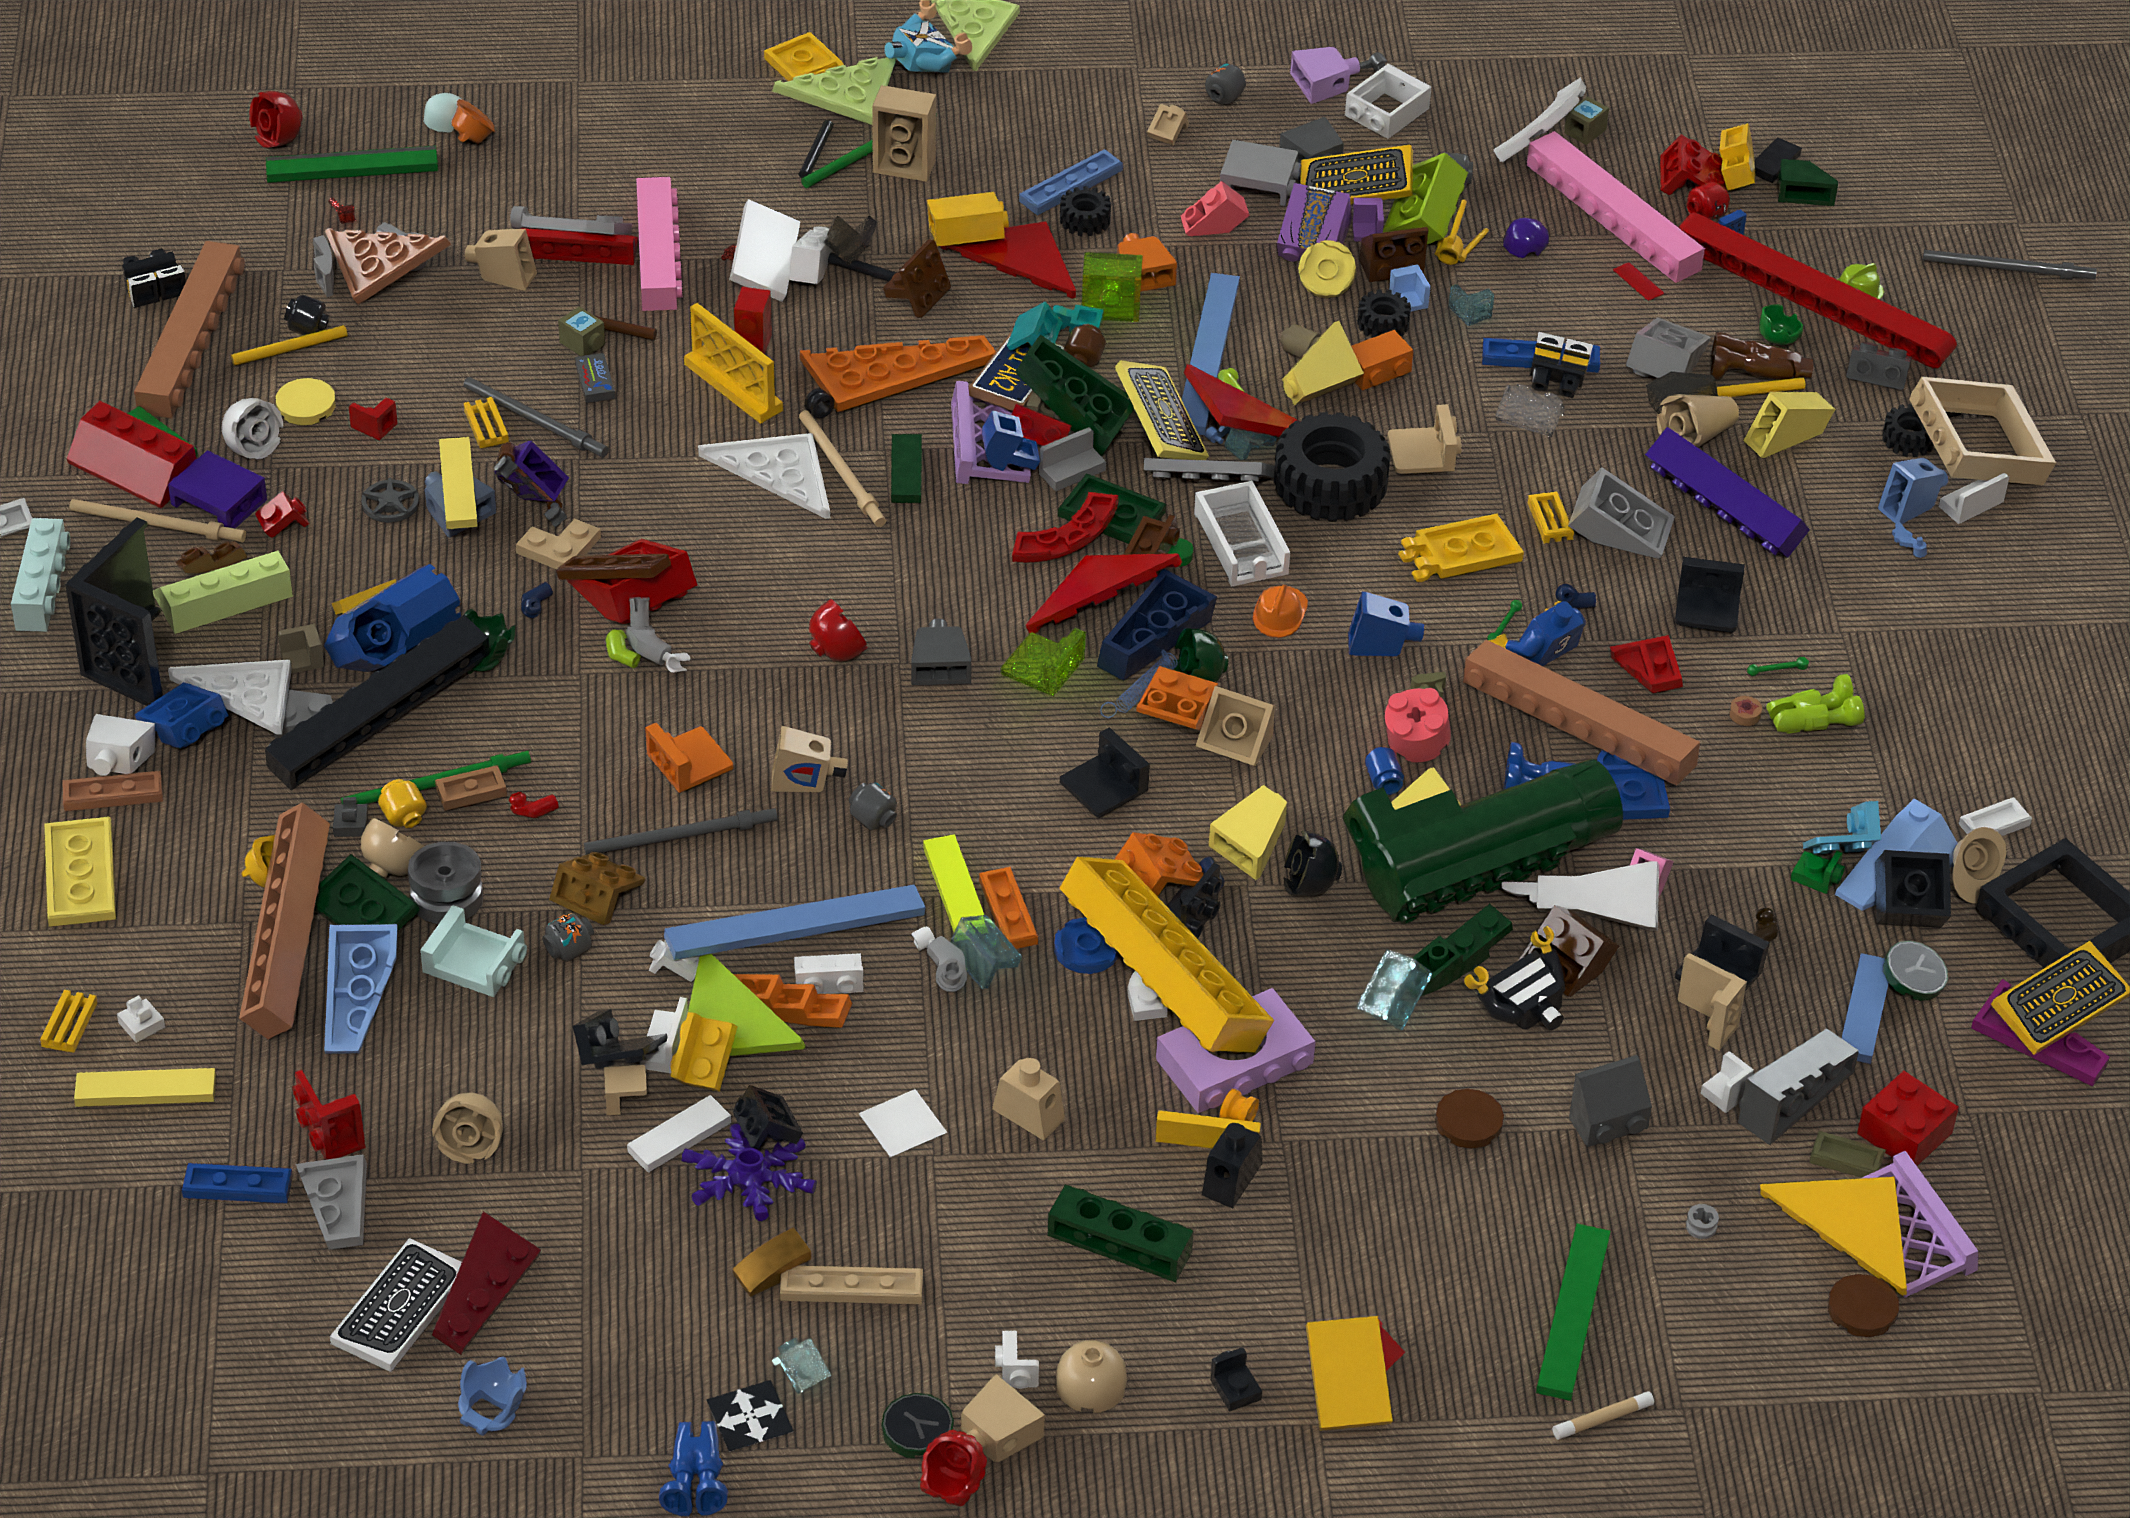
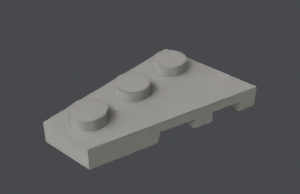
[296,1154,367,1250]

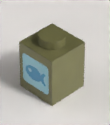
[1564,96,1609,145]
[558,306,605,356]

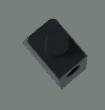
[1202,1123,1262,1209]

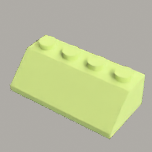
[153,551,293,634]

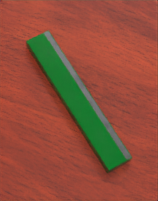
[266,145,438,183]

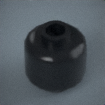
[284,295,330,335]

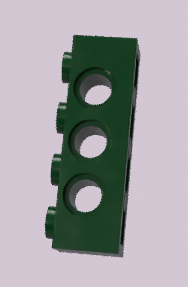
[1047,1184,1194,1282]

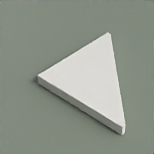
[698,433,830,519]
[168,660,292,735]

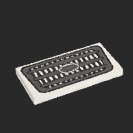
[330,1238,462,1372]

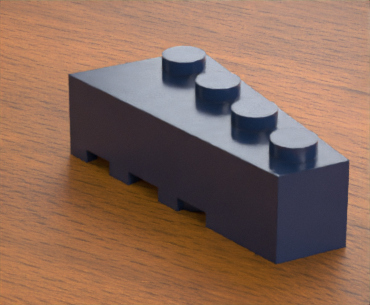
[1097,569,1217,681]

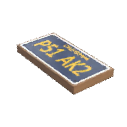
[969,330,1065,411]

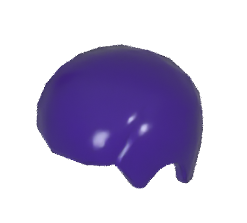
[1503,218,1549,258]

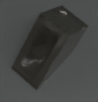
[1646,371,1718,414]

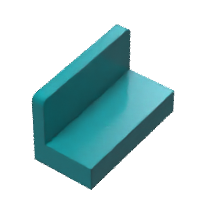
[1007,301,1063,351]

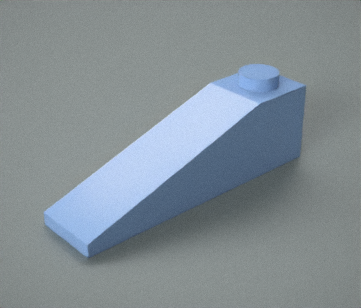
[324,924,398,1054]

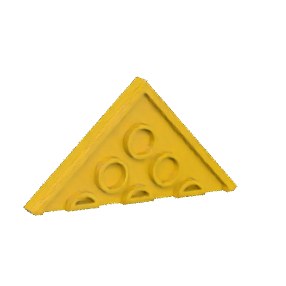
[1760,1177,1907,1295]

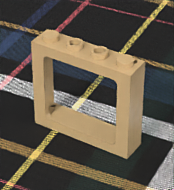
[1909,377,2056,485]

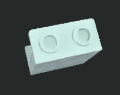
[420,905,527,997]

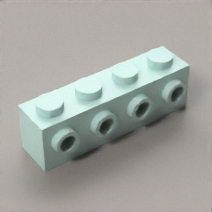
[11,518,70,632]

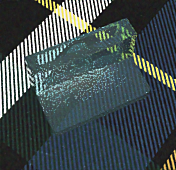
[950,915,1022,989]

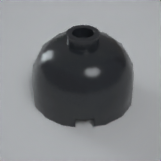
[1283,830,1342,897]

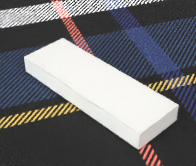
[627,1095,731,1173]

